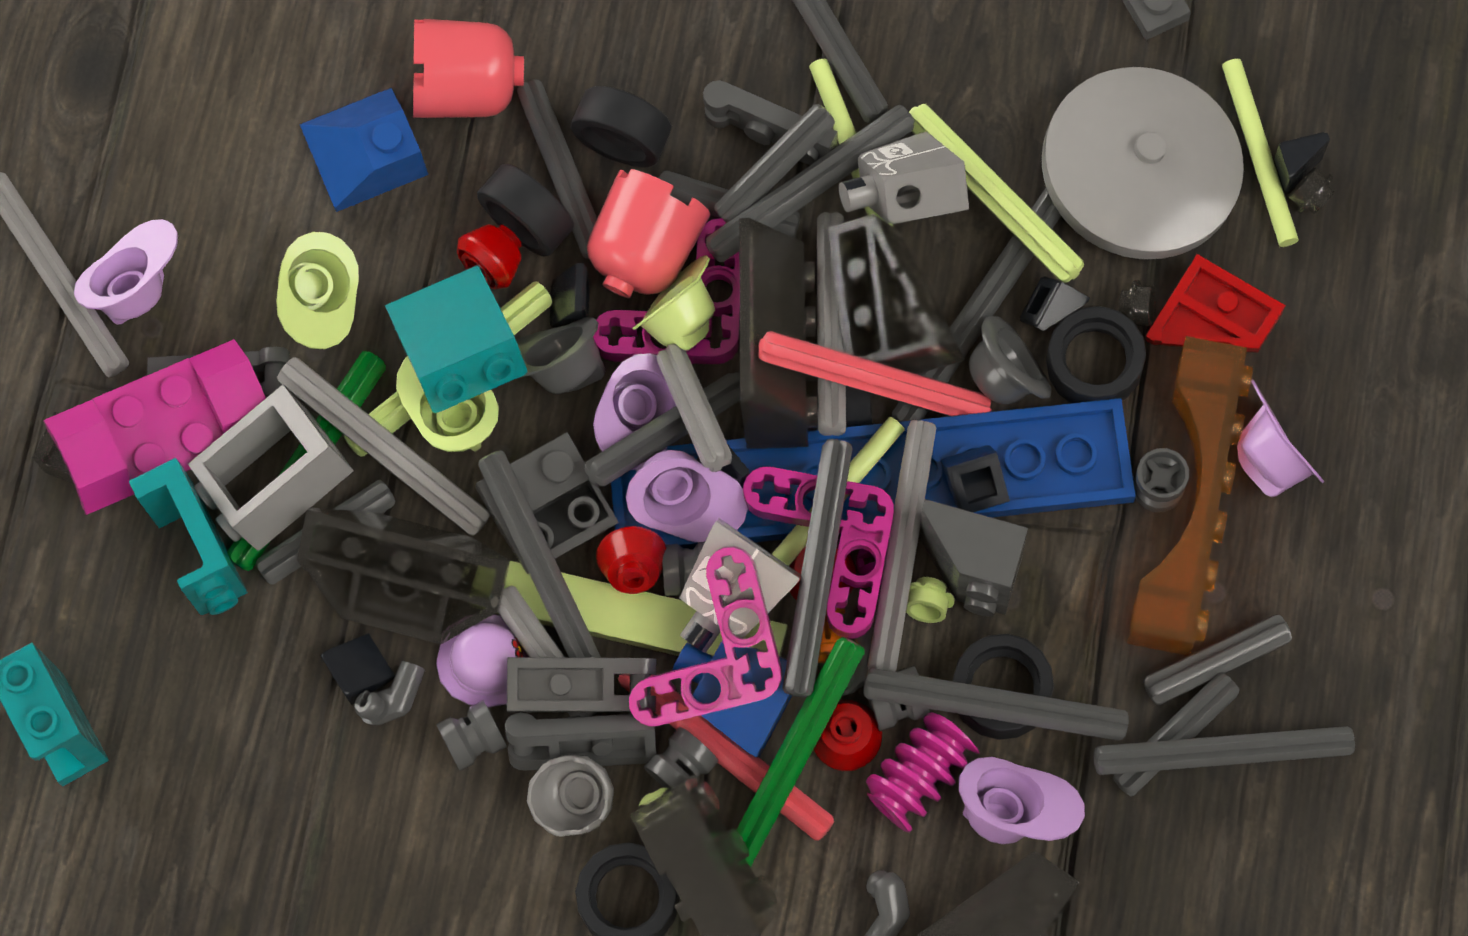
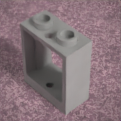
[188,384,354,551]

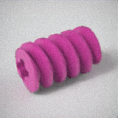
[866,712,980,833]

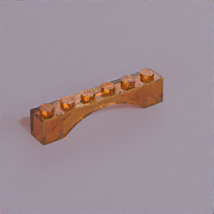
[1127,336,1253,656]

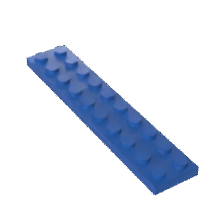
[611,398,1136,549]

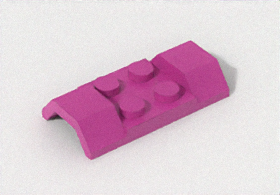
[43,339,266,515]

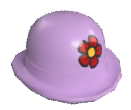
[436,614,529,708]

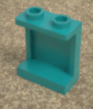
[385,265,528,413]
[129,458,248,615]
[0,643,109,787]

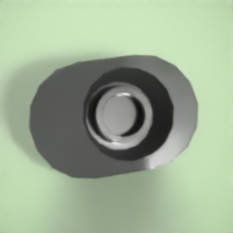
[516,317,606,394]

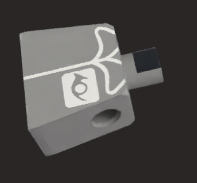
[839,132,969,224]
[679,518,801,653]

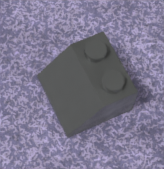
[920,499,1028,617]

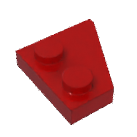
[1145,254,1286,353]

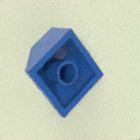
[300,88,428,212]

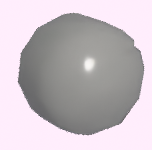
[527,755,614,837]

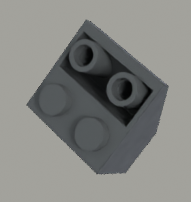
[475,432,619,575]

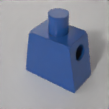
[672,640,793,757]

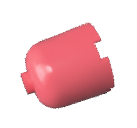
[413,19,524,118]
[587,169,711,298]

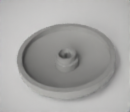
[1041,67,1244,259]

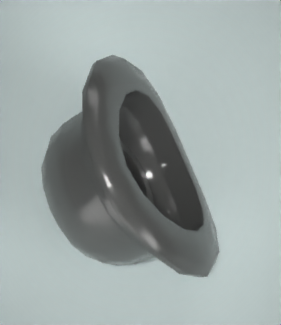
[969,316,1051,404]

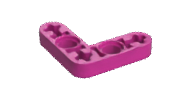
[593,218,743,364]
[743,467,894,639]
[629,546,782,726]

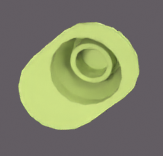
[276,232,359,349]
[633,255,715,350]
[396,356,499,452]

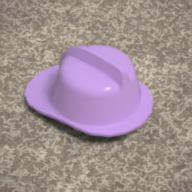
[74,219,178,325]
[593,353,676,470]
[1237,380,1324,497]
[626,450,748,542]
[959,757,1085,844]

